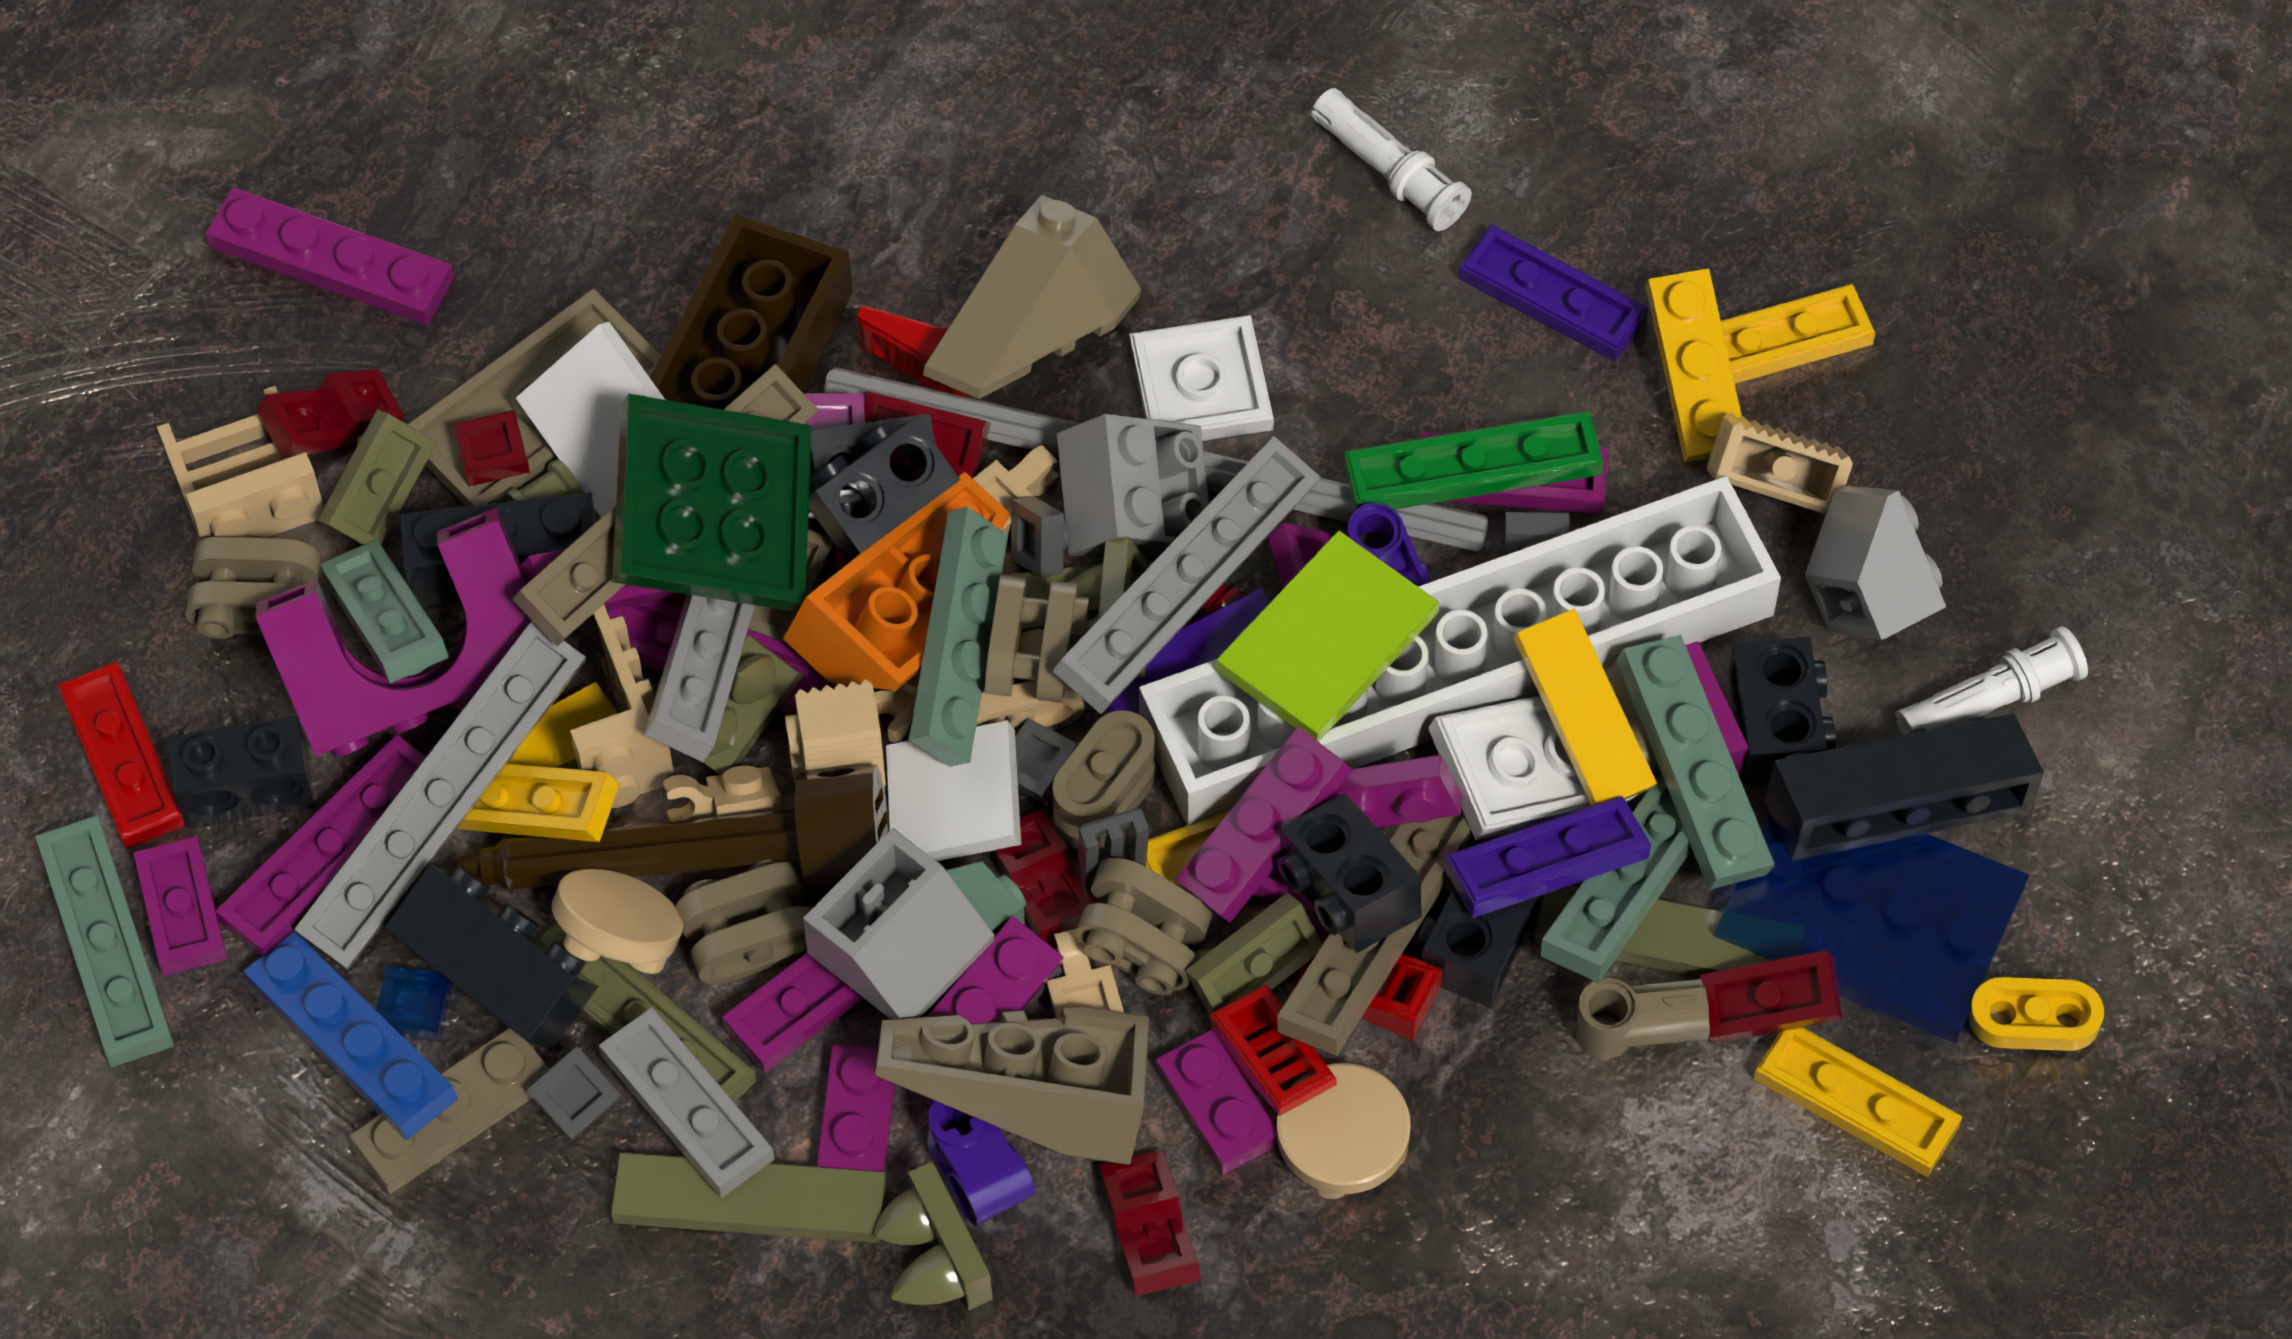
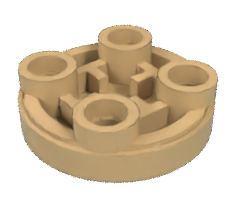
[552,868,684,974]
[1277,1063,1411,1199]

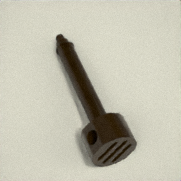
[454,764,890,895]

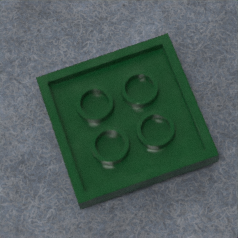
[612,394,812,612]

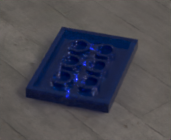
[1714,814,2029,1044]

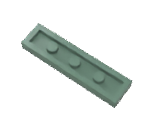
[909,507,1008,767]
[1616,635,1775,890]
[1541,772,1692,983]
[35,815,174,1068]

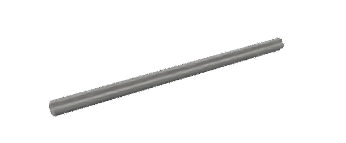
[823,367,1488,551]

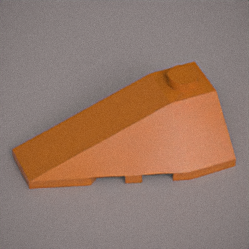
[783,472,1010,691]

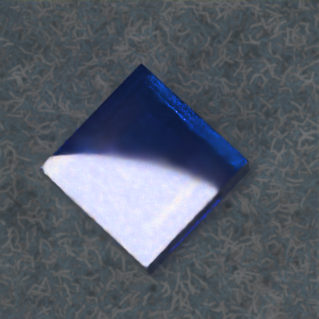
[376,966,453,1042]

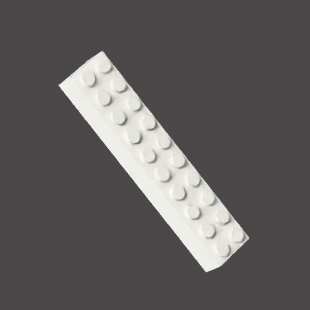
[1139,476,1781,826]

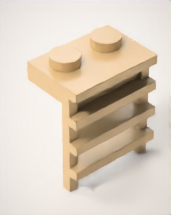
[157,386,324,541]
[570,605,674,808]

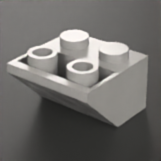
[1057,414,1209,559]
[1805,485,1946,640]
[803,828,995,1020]

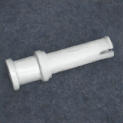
[1311,88,1472,232]
[1895,626,2088,735]

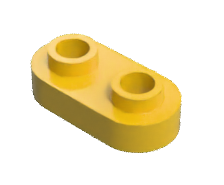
[1968,977,2104,1051]

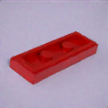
[57,661,186,850]

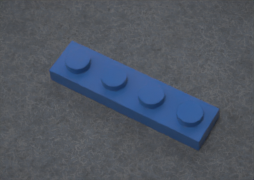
[243,931,458,1141]

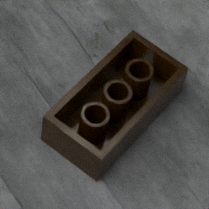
[650,213,853,410]

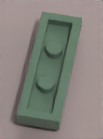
[320,539,449,684]

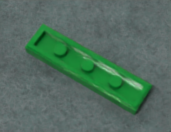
[1344,411,1604,510]

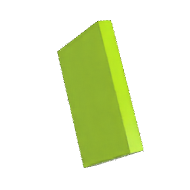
[1216,531,1439,742]

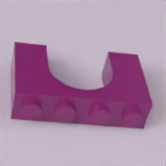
[255,508,532,757]

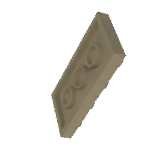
[408,288,661,506]

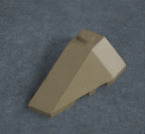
[923,195,1141,399]
[875,1007,1149,1165]

